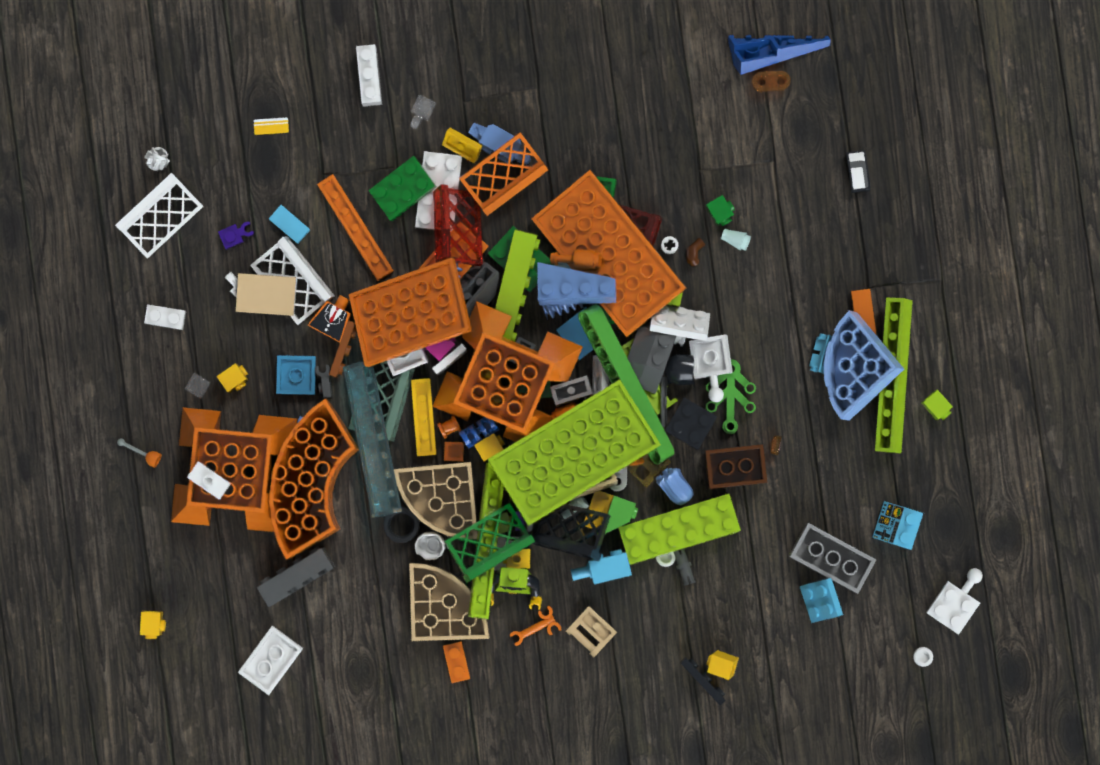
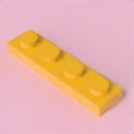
[411,378,437,456]

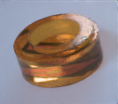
[771,435,782,455]

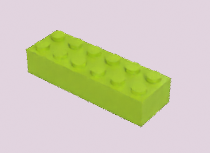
[618,494,741,565]

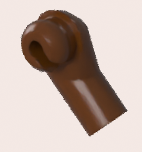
[686,238,705,267]

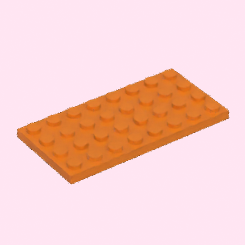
[531,170,687,337]

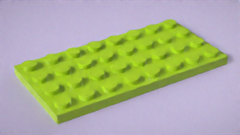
[488,380,661,526]

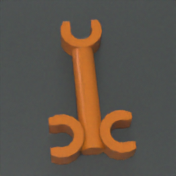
[510,606,561,646]

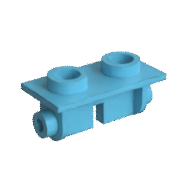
[809,333,832,374]

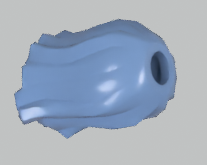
[656,468,693,505]

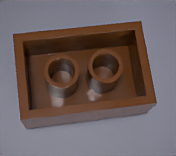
[704,444,767,489]

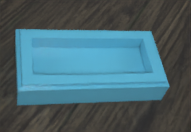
[269,205,310,244]

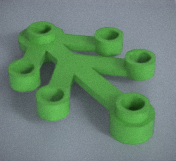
[705,359,756,434]

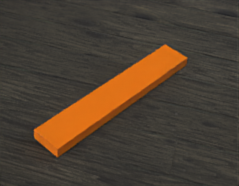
[317,174,394,281]

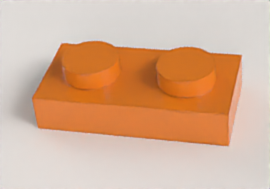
[443,641,471,683]

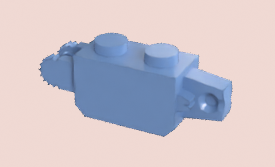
[468,123,531,165]

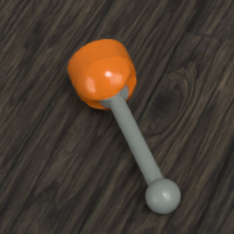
[117,438,162,468]

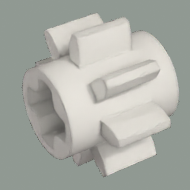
[144,147,170,171]

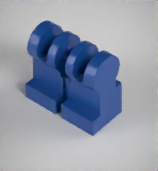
[458,417,500,449]

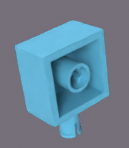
[570,549,632,584]

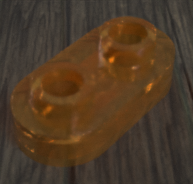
[752,71,791,92]

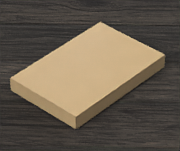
[236,273,296,316]

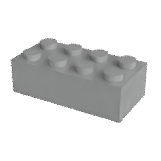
[788,523,876,594]

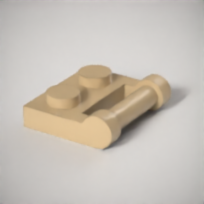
[566,606,617,657]

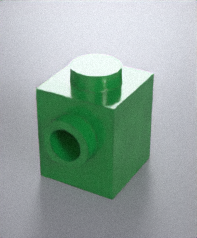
[705,195,735,227]

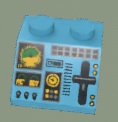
[872,501,923,550]

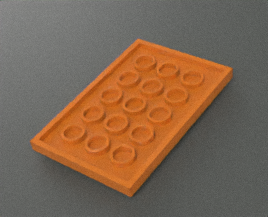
[349,257,472,367]

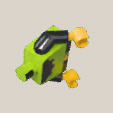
[491,567,542,610]

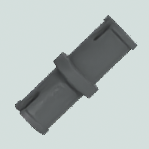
[674,549,695,586]

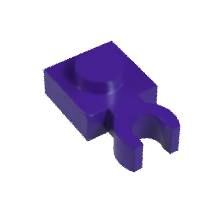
[218,222,255,250]

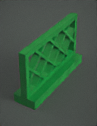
[444,503,535,583]

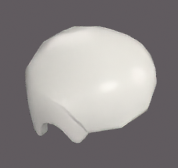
[415,532,446,560]

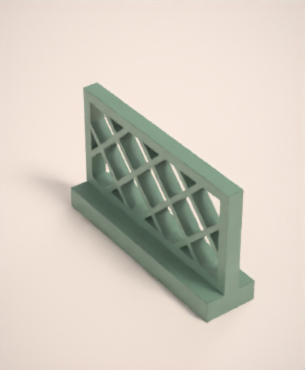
[348,361,415,442]

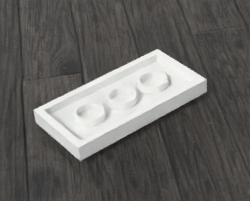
[415,151,462,232]

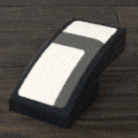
[846,150,871,193]

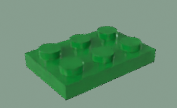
[369,156,437,221]
[488,226,554,293]

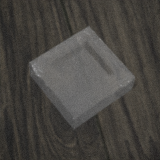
[185,373,211,399]

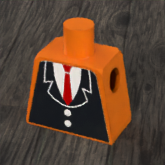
[308,295,352,343]

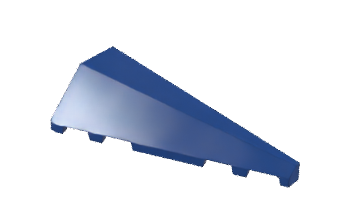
[728,35,831,75]

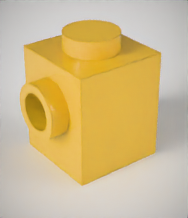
[216,363,248,393]
[474,433,505,462]
[503,549,530,568]
[140,611,166,639]
[707,650,739,680]

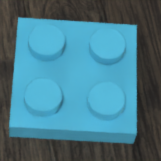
[800,578,843,623]

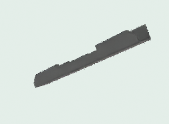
[660,377,667,427]

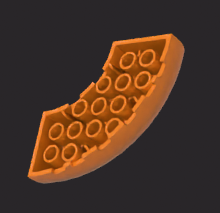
[269,399,360,559]

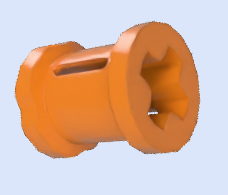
[437,415,461,439]

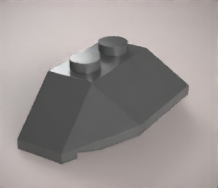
[460,262,499,318]
[628,321,676,394]

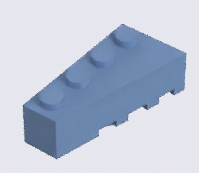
[537,262,617,305]

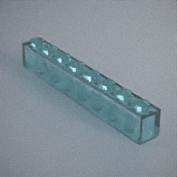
[343,361,402,518]

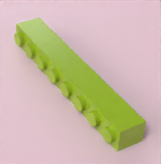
[875,298,913,453]

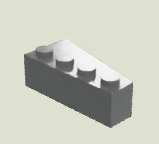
[257,546,336,607]

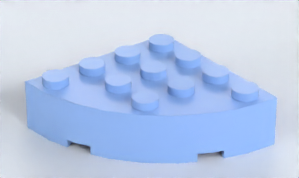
[824,310,904,421]

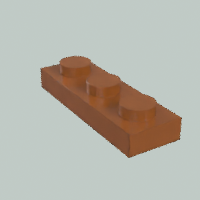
[329,321,357,378]

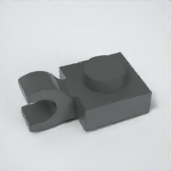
[315,365,333,398]

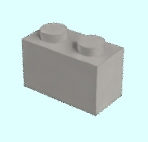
[550,375,594,408]

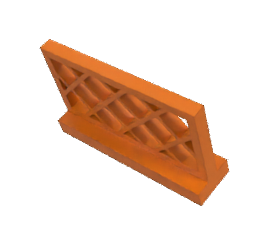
[459,132,548,216]

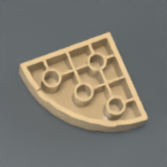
[394,462,478,539]
[409,563,490,641]

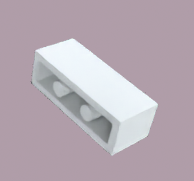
[356,44,382,106]

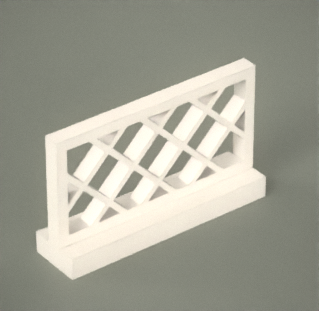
[115,173,203,258]
[250,236,335,325]

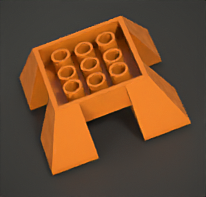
[432,301,583,442]
[171,407,297,532]

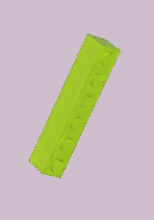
[495,229,540,342]

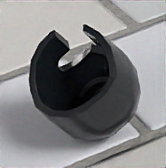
[665,354,695,385]

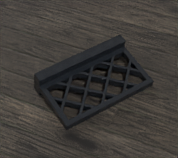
[528,504,611,561]

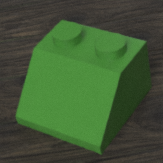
[605,496,638,534]

